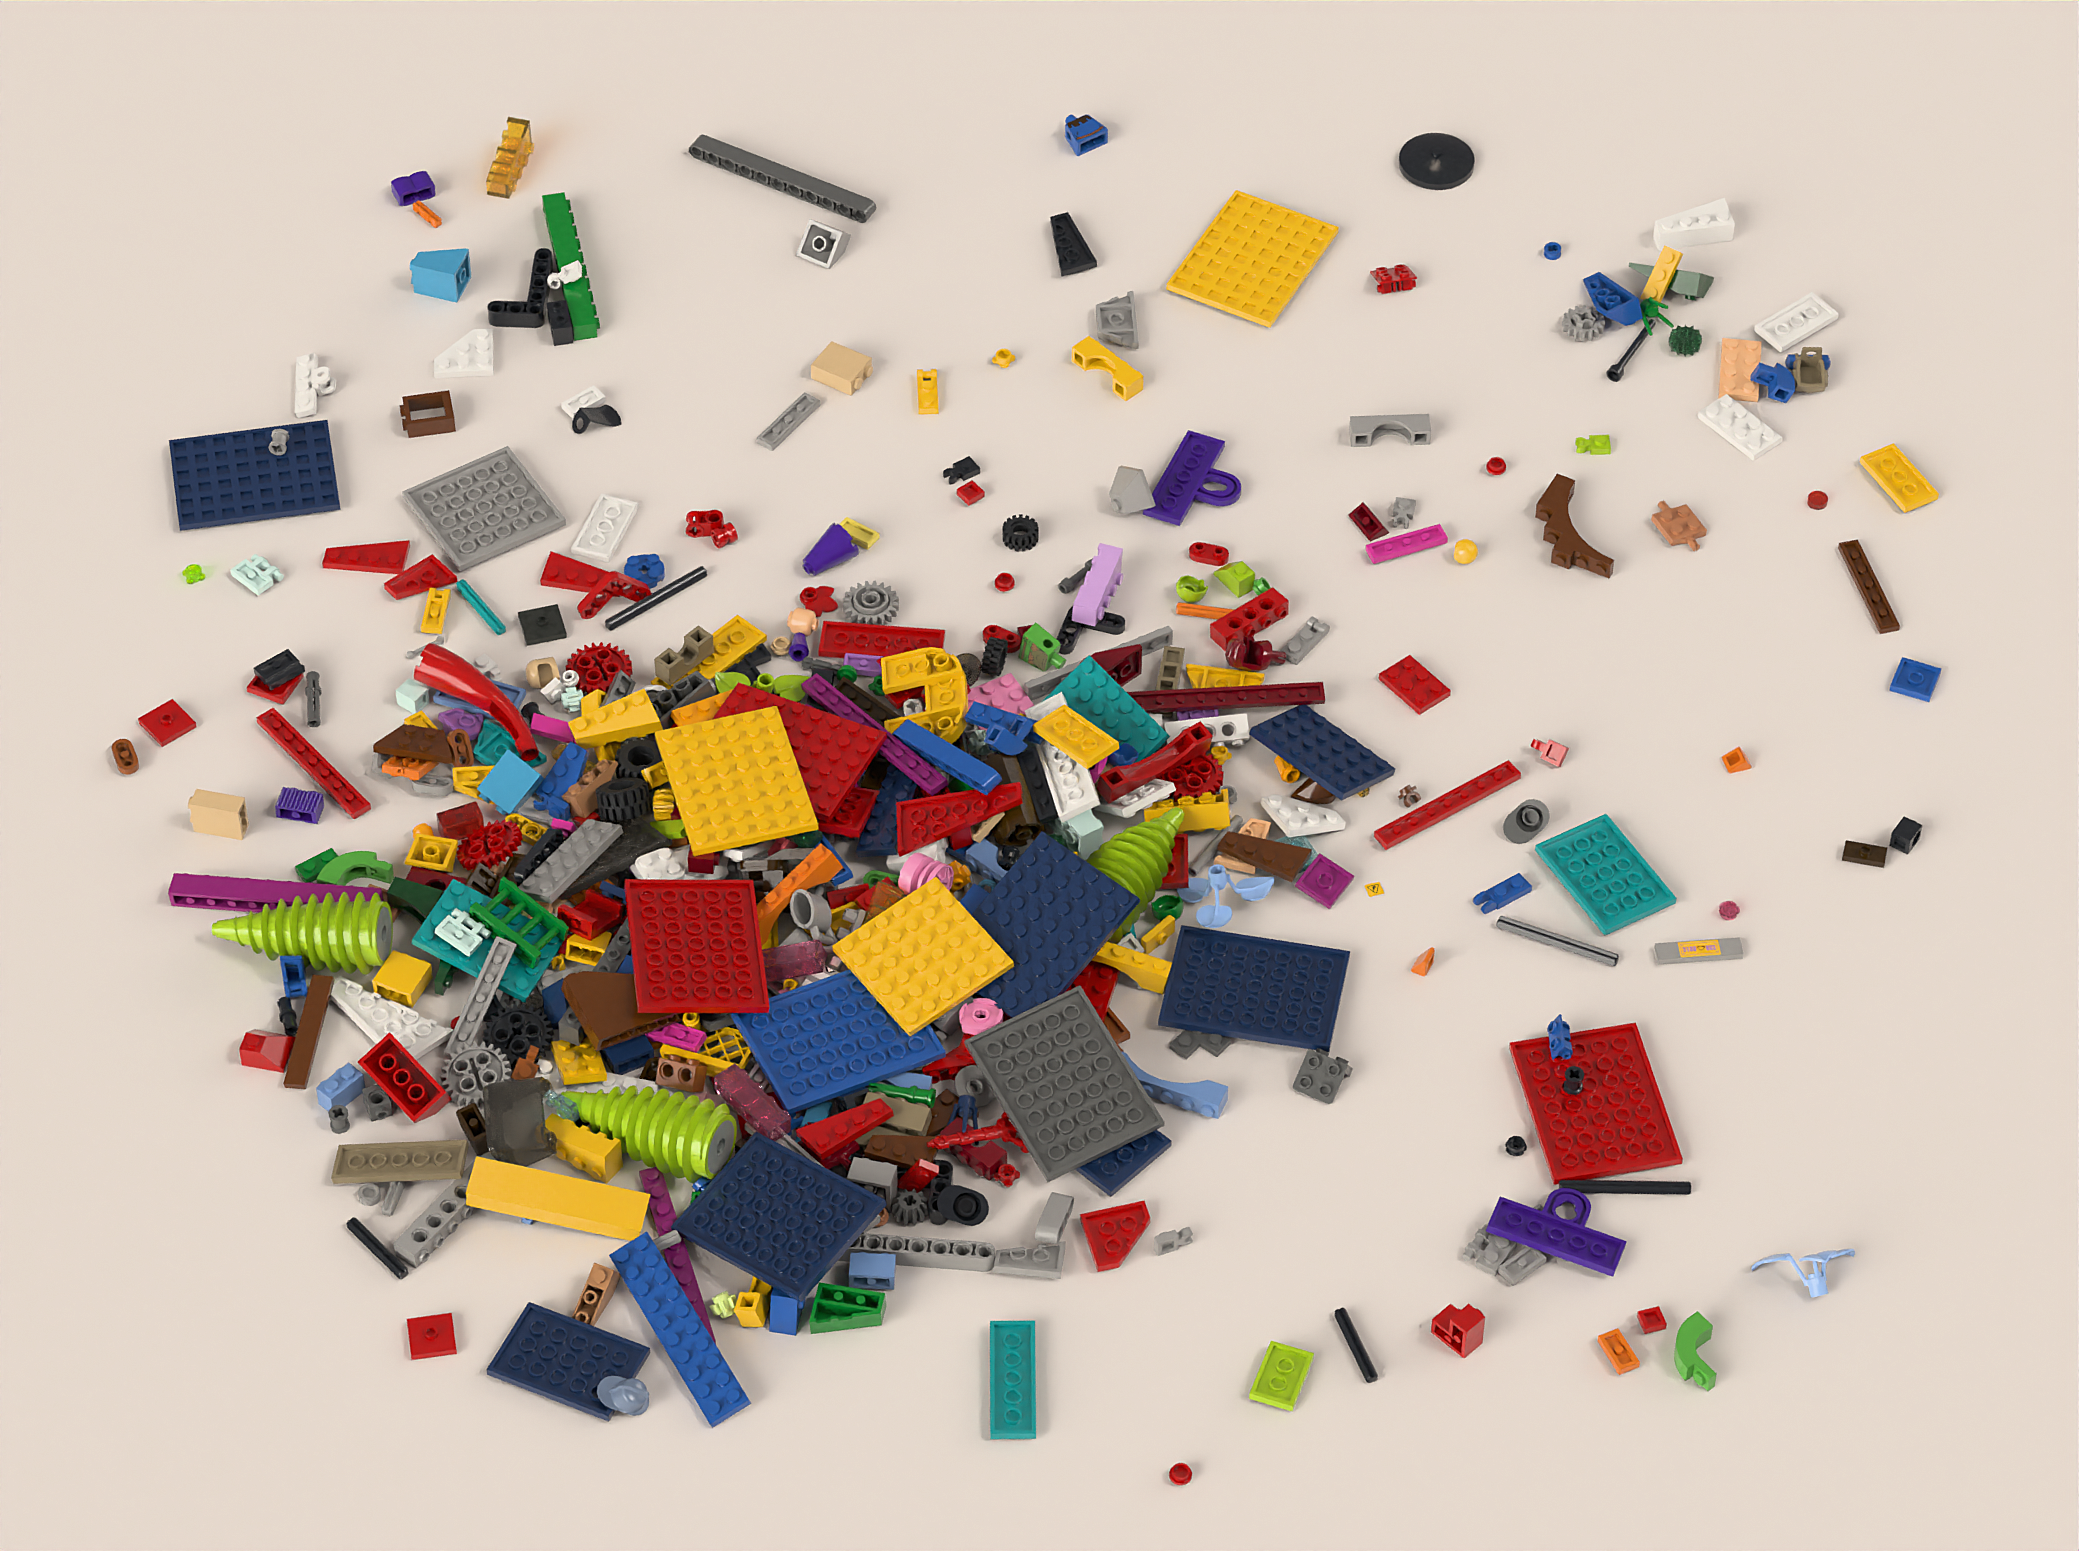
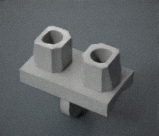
[835,908,867,941]

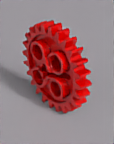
[565,642,633,695]
[1156,752,1224,802]
[456,819,523,871]

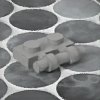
[1462,1224,1517,1276]

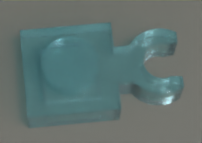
[544,1089,580,1123]

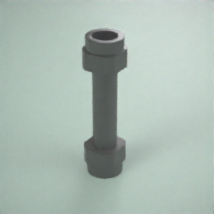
[1058,558,1093,594]

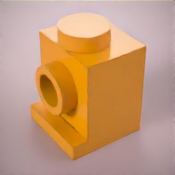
[948,860,971,896]

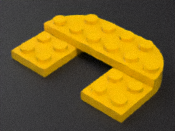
[881,647,969,744]

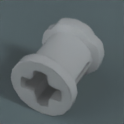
[269,429,289,455]

